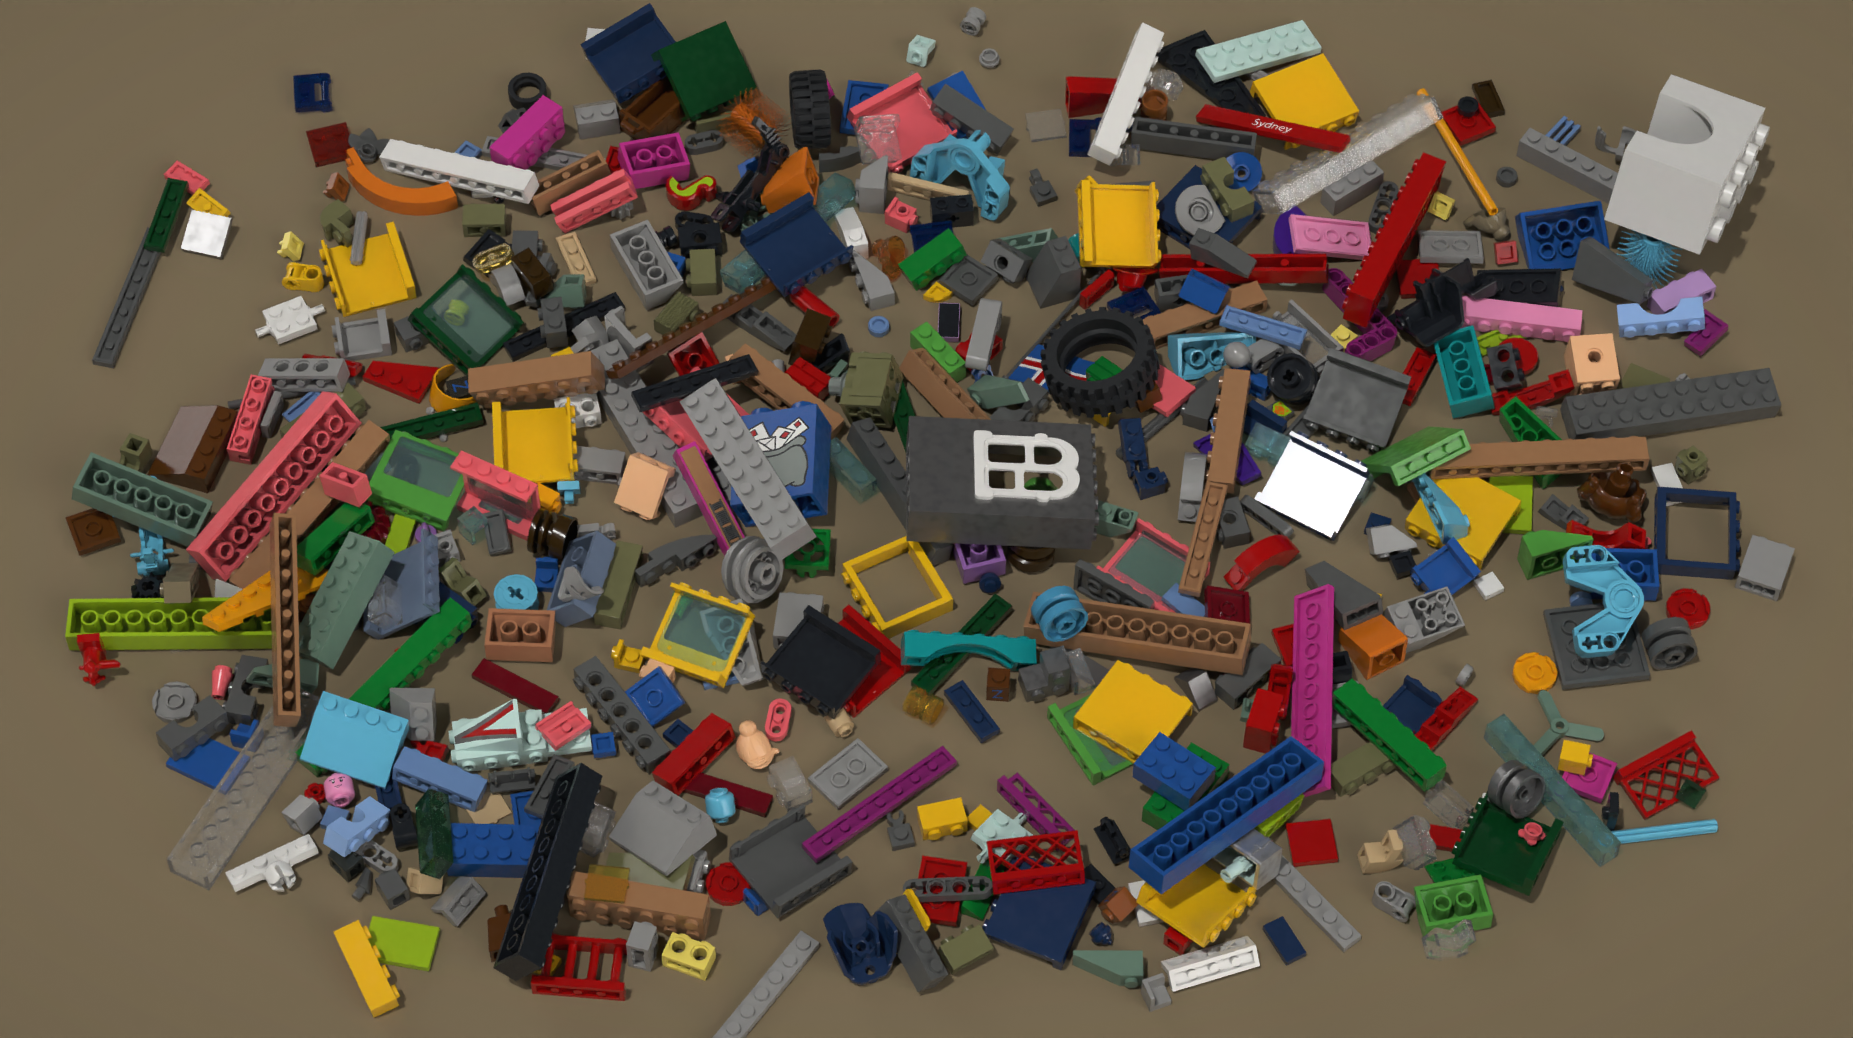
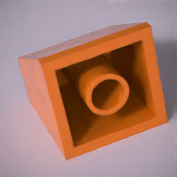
[760,147,819,213]
[1338,614,1408,680]

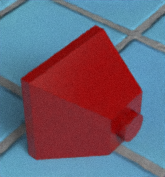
[667,332,719,376]

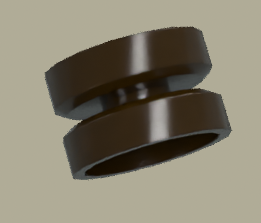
[1007,546,1055,572]

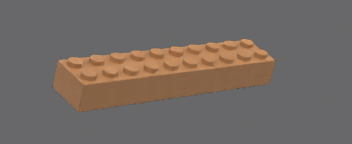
[1023,592,1251,675]

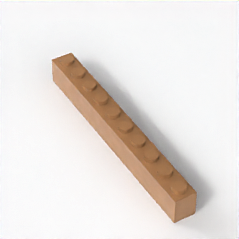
[229,420,390,589]
[1429,436,1649,479]
[269,513,301,727]

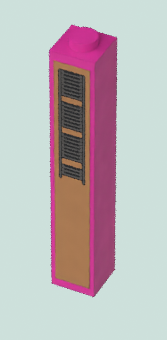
[673,441,745,557]

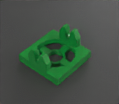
[784,529,831,578]

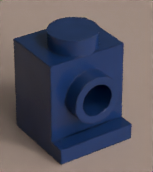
[1133,467,1168,500]

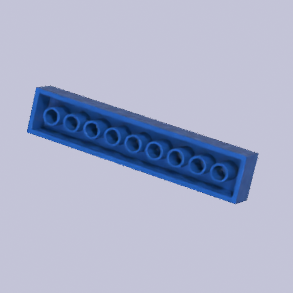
[1128,736,1324,894]

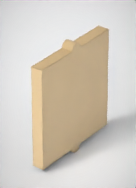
[466,785,512,824]

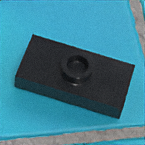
[1601,792,1619,834]
[1084,864,1115,905]

